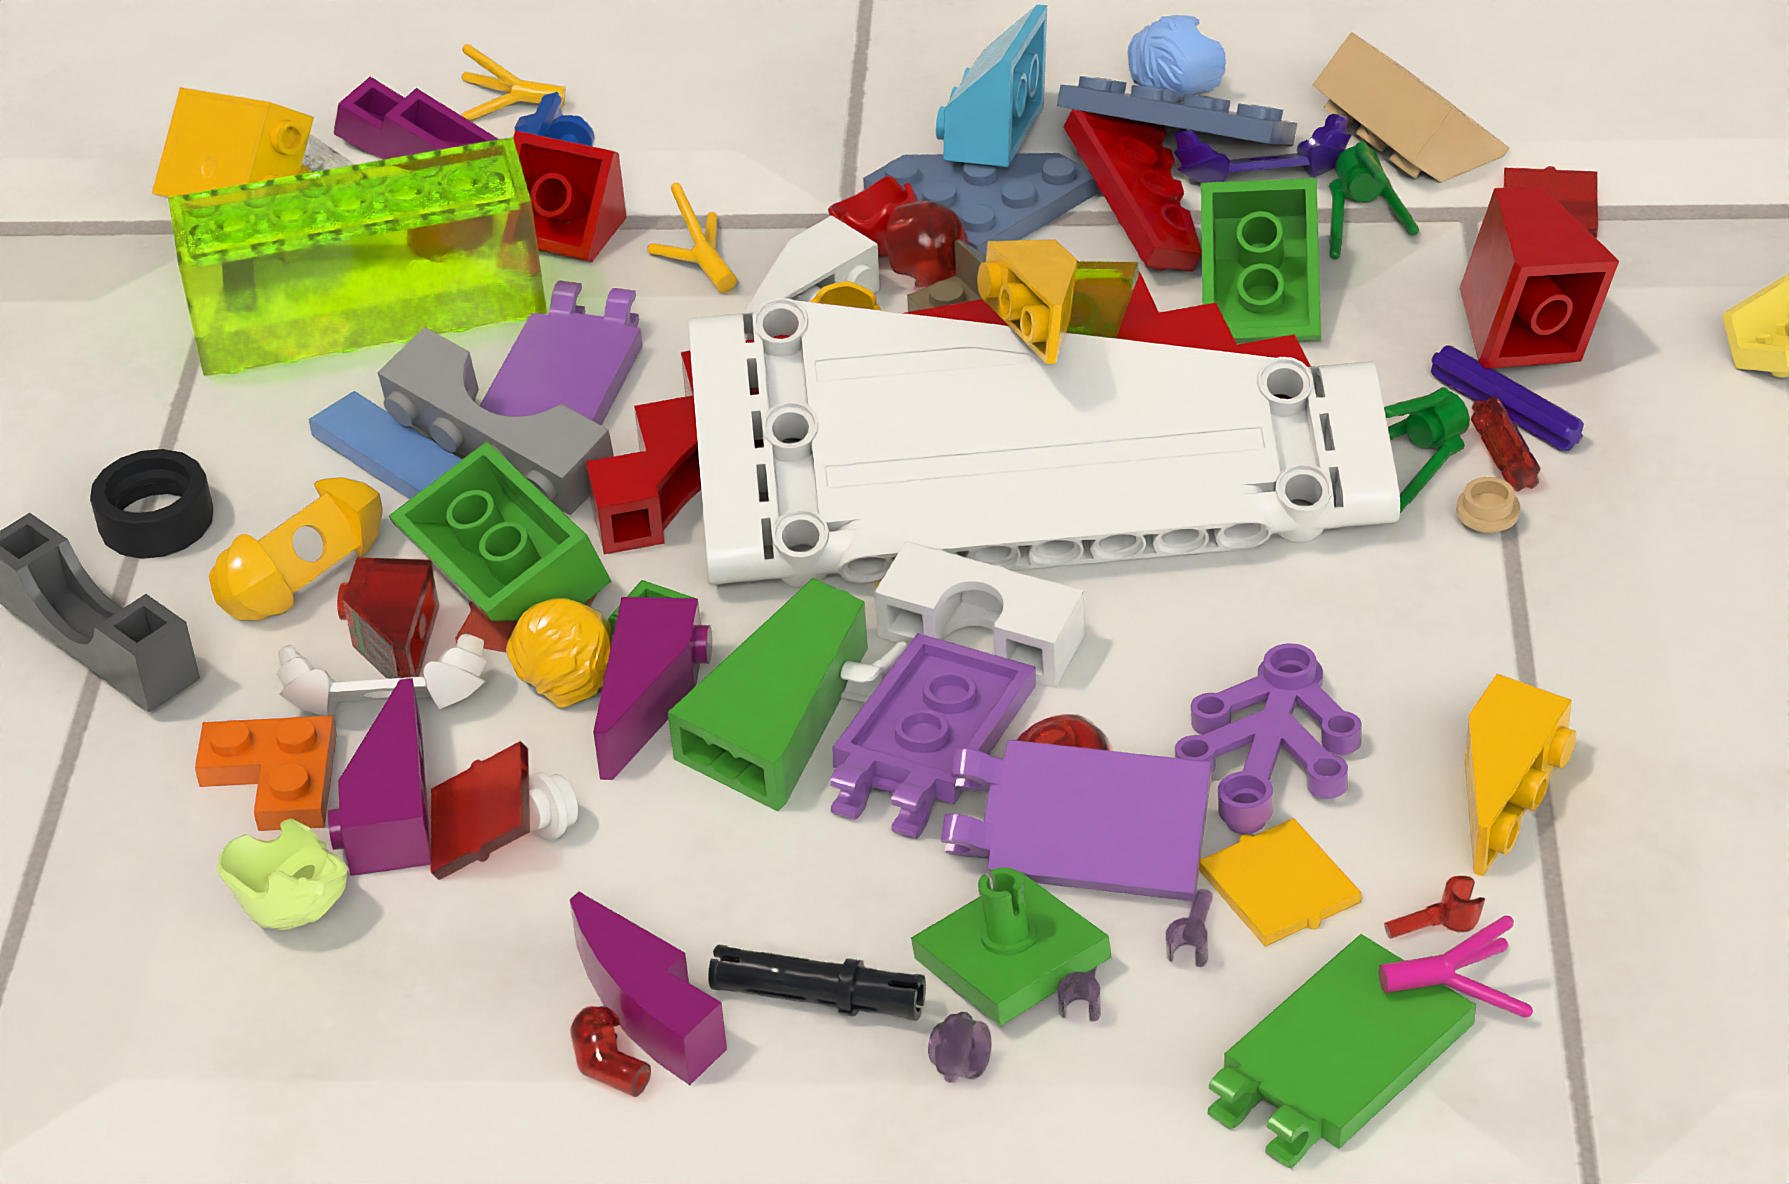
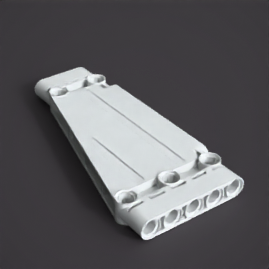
[688,297,1400,588]

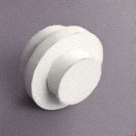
[518,772,578,840]

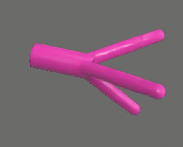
[1378,915,1533,1018]

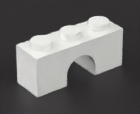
[874,541,1085,688]

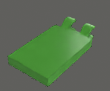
[1208,934,1476,1168]

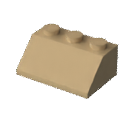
[1313,31,1510,182]

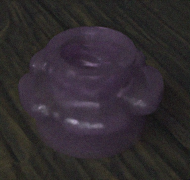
[928,1011,992,1083]

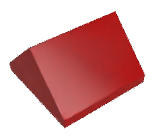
[489,130,627,262]

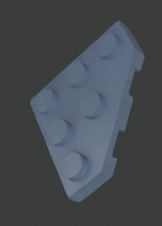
[863,153,1098,254]

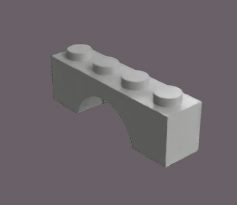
[377,326,614,515]

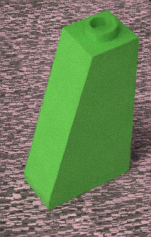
[668,578,868,812]

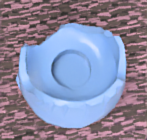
[1128,15,1226,101]

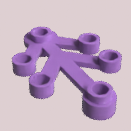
[1175,643,1362,834]

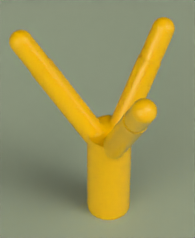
[462,44,566,121]
[647,182,737,293]

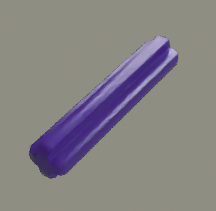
[1431,345,1584,451]

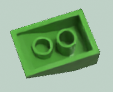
[1201,178,1321,343]

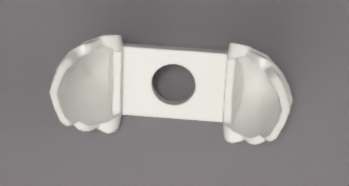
[277,633,487,716]

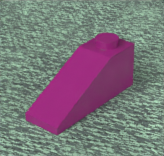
[593,597,712,780]
[328,678,432,876]

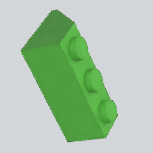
[389,441,612,621]

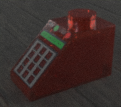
[337,557,440,679]

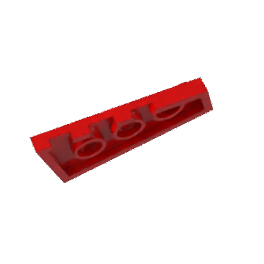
[1063,109,1202,271]

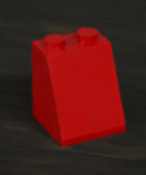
[1459,186,1619,369]

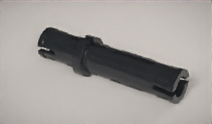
[708,944,926,1021]

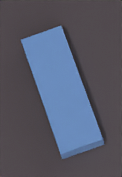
[309,391,462,499]

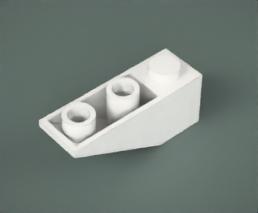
[743,215,880,341]

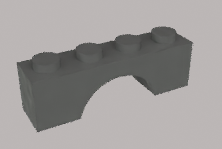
[0,513,200,712]

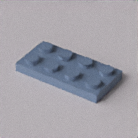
[1057,76,1298,145]

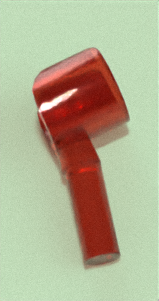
[1384,875,1485,939]

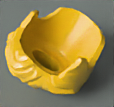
[506,598,612,707]

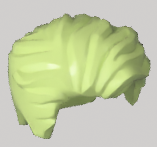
[217,818,348,931]

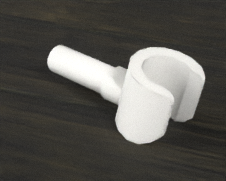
[840,641,908,703]

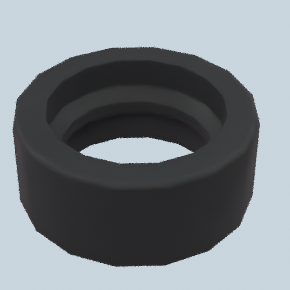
[90,449,213,559]

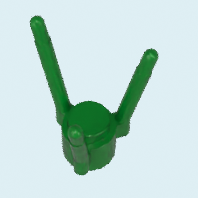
[1329,142,1419,260]
[1384,387,1470,513]

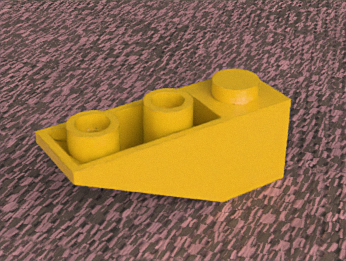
[977,239,1077,364]
[1465,674,1576,877]

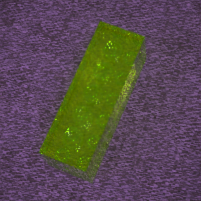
[168,137,547,376]

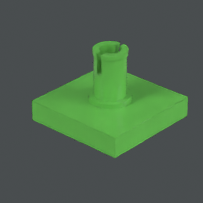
[911,867,1112,1026]

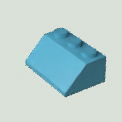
[936,4,1047,167]

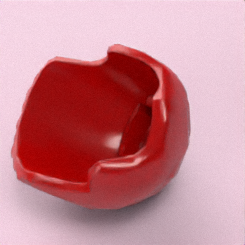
[828,176,920,258]

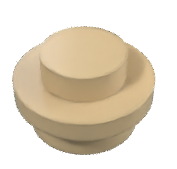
[1456,477,1520,534]

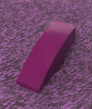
[333,76,504,178]
[569,891,727,1086]

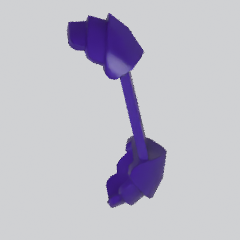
[1174,114,1352,183]

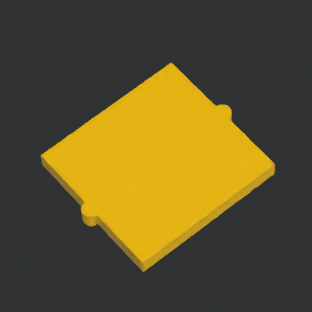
[1199,818,1362,946]

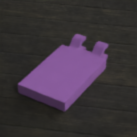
[480,280,643,425]
[830,633,1036,838]
[941,740,1212,902]

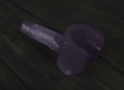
[1165,889,1213,967]
[1057,967,1101,1022]

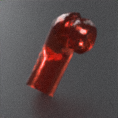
[570,1006,651,1097]

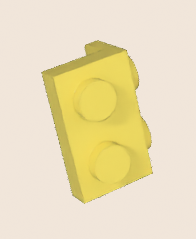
[1723,273,1789,377]

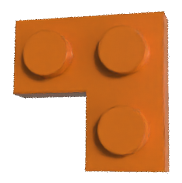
[195,715,337,831]

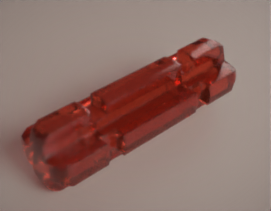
[1471,396,1541,492]

